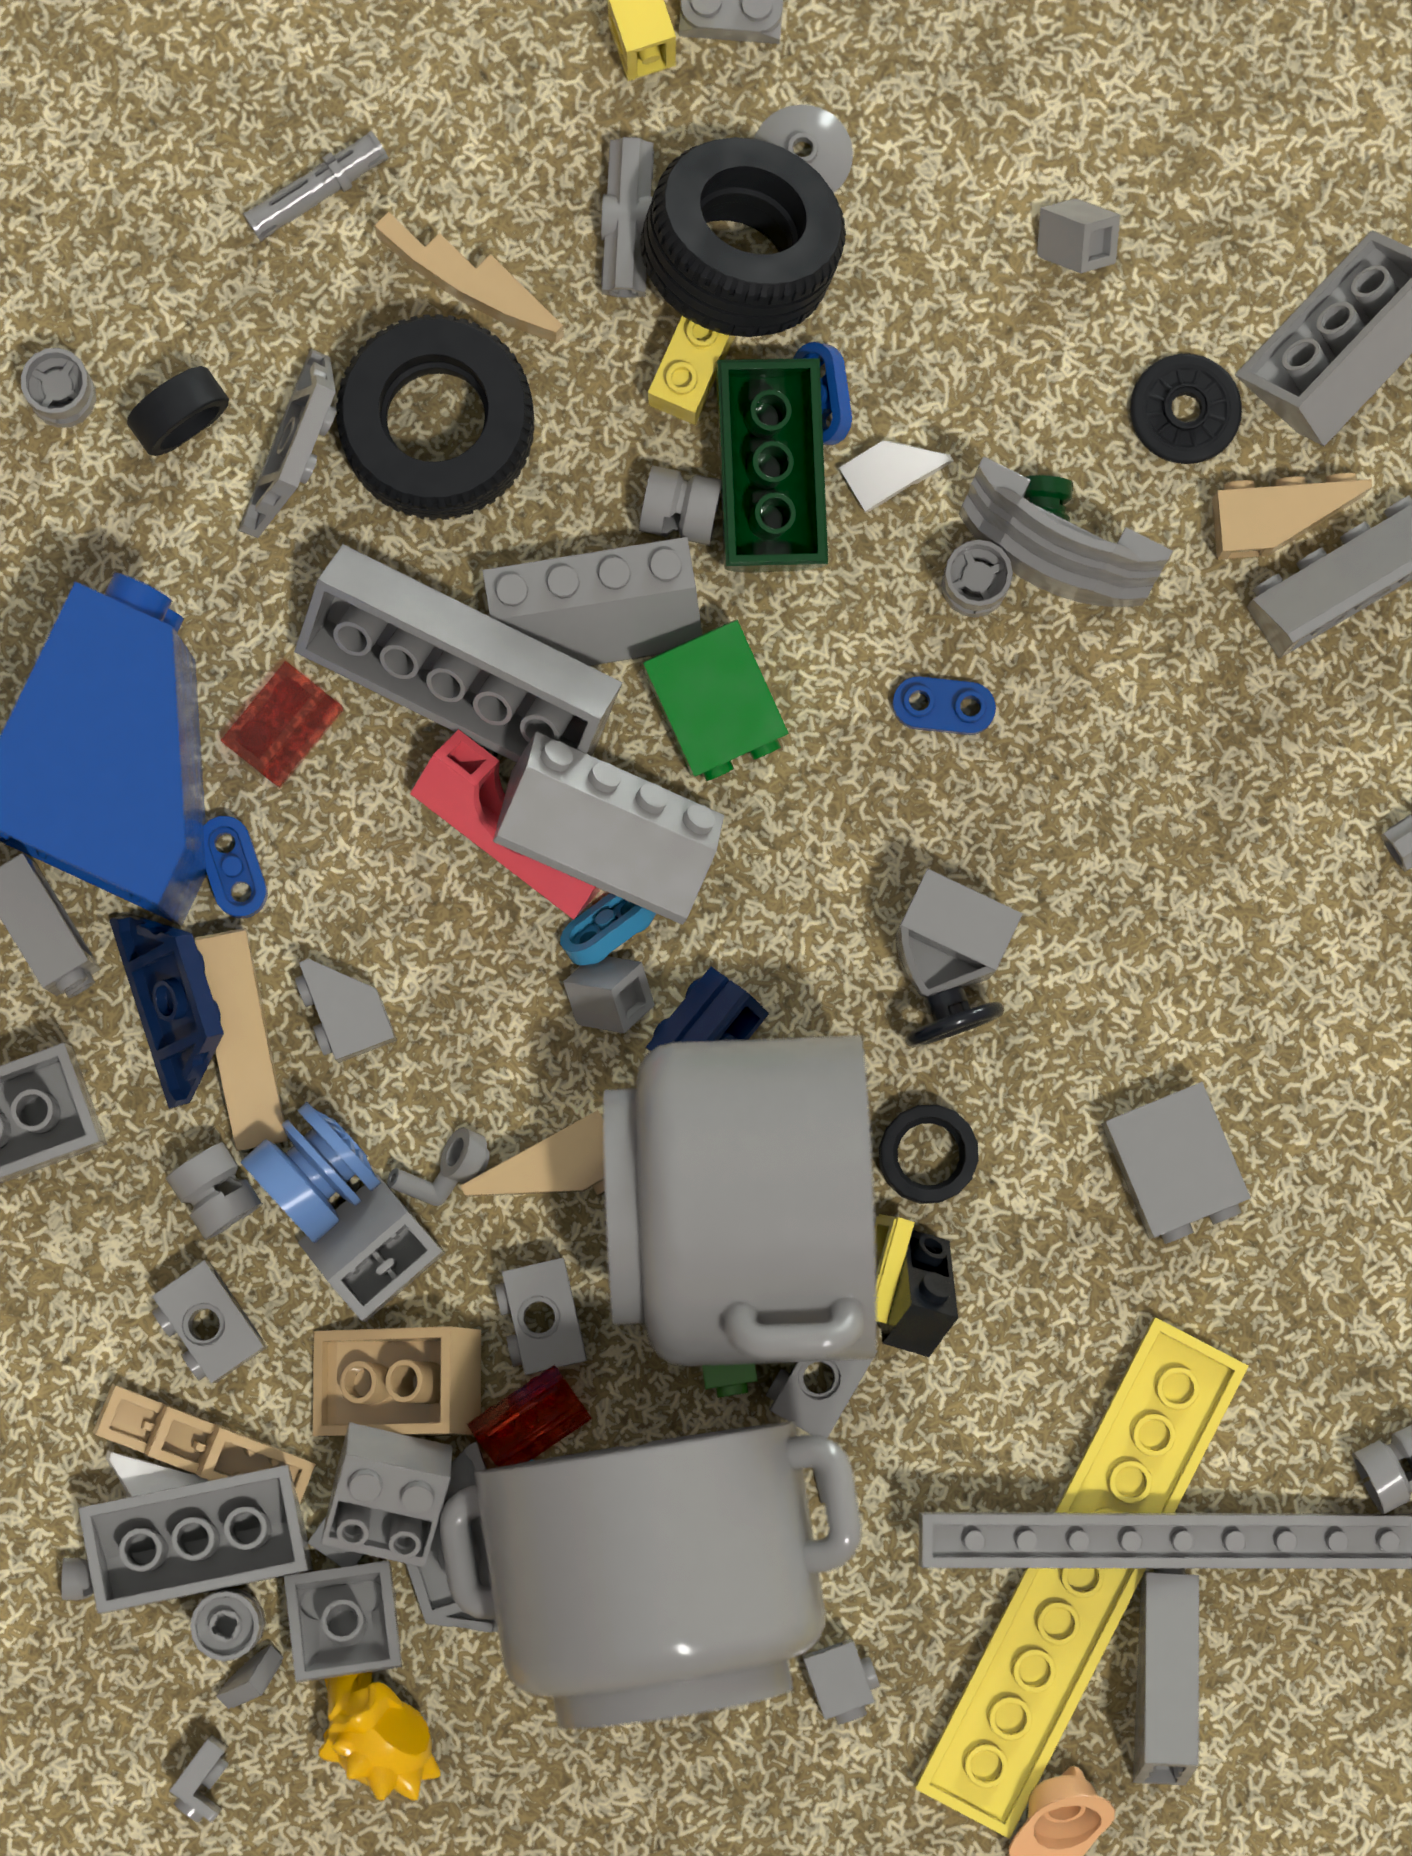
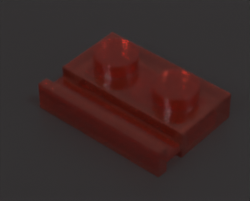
[220,661,344,789]
[467,1365,592,1467]

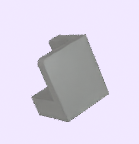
[1037,199,1120,273]
[563,956,655,1033]

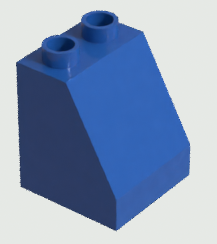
[0,572,207,926]

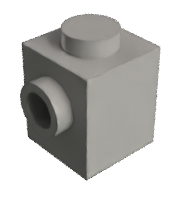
[802,1638,880,1725]

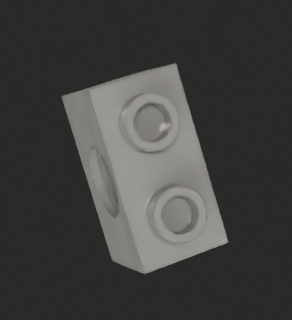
[495,1258,588,1375]
[152,1260,268,1383]
[766,1350,877,1438]

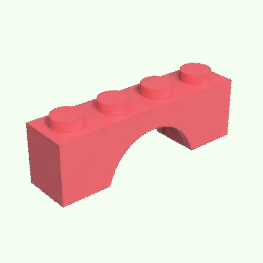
[410,729,601,920]

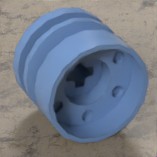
[241,1102,381,1243]

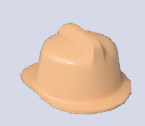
[1009,1766,1115,1856]

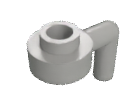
[387,1128,490,1206]

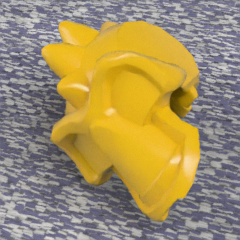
[318,1672,441,1801]

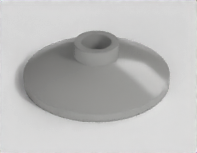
[754,105,853,193]

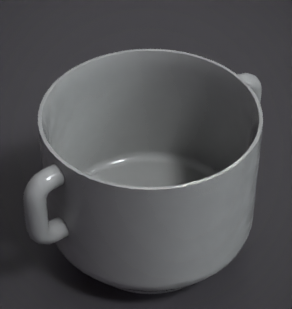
[603,1035,877,1366]
[440,1421,861,1729]

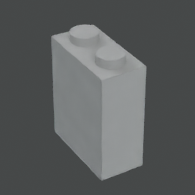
[1101,1082,1251,1244]

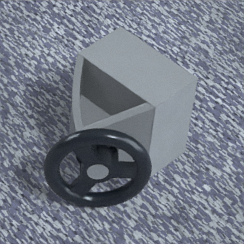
[895,868,1023,1048]

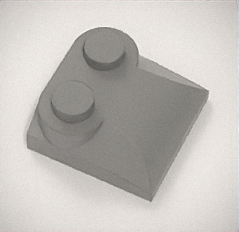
[679,0,783,44]
[284,1560,402,1683]

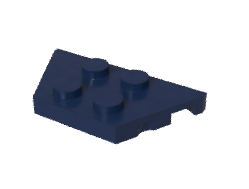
[109,914,224,1109]

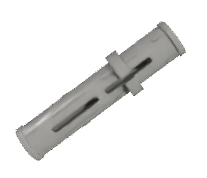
[243,131,389,242]

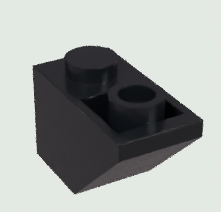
[880,1230,958,1357]

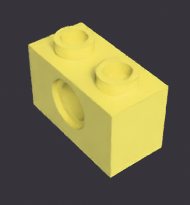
[608,0,676,81]
[648,316,735,425]

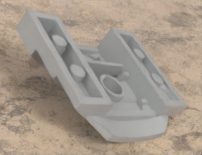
[959,456,1173,607]

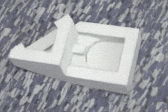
[839,441,953,512]
[106,1451,209,1498]

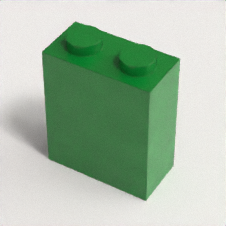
[640,620,789,781]

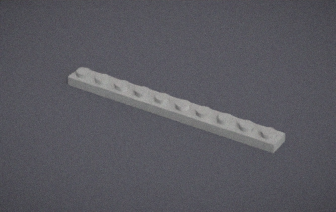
[918,1512,1412,1569]

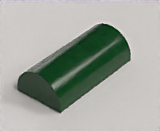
[716,358,828,573]

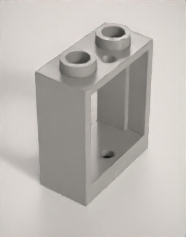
[0,853,101,998]

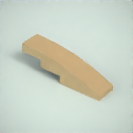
[374,212,564,343]
[195,928,288,1151]
[92,1383,316,1504]

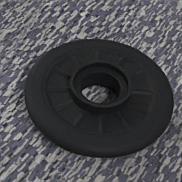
[1130,354,1242,464]

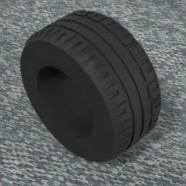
[640,137,846,337]
[336,314,534,520]

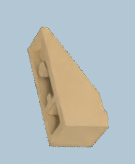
[460,1110,605,1197]

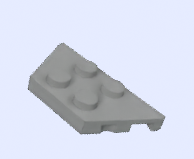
[238,349,336,538]
[406,1441,498,1633]

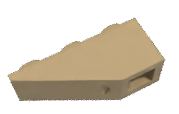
[1212,473,1372,560]

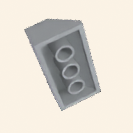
[1235,230,1412,446]
[1247,495,1412,659]
[482,537,702,666]
[493,732,724,925]
[78,1465,313,1614]

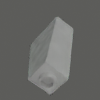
[1133,1568,1199,1786]

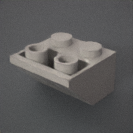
[298,1174,445,1322]
[321,1422,453,1568]

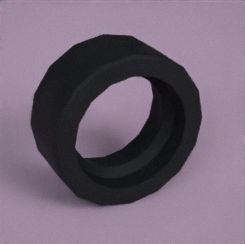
[127,366,229,456]
[879,1104,979,1204]

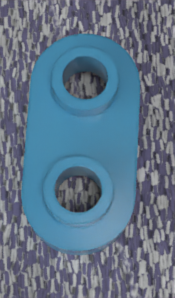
[560,893,656,965]

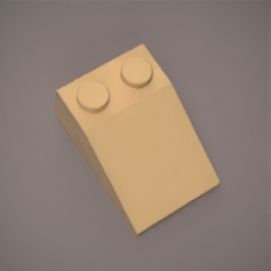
[313,1326,481,1437]

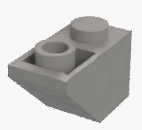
[295,959,397,1063]

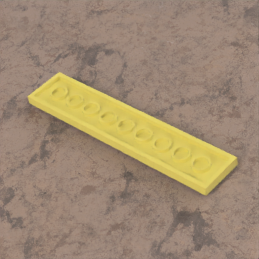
[914,1317,1249,1839]

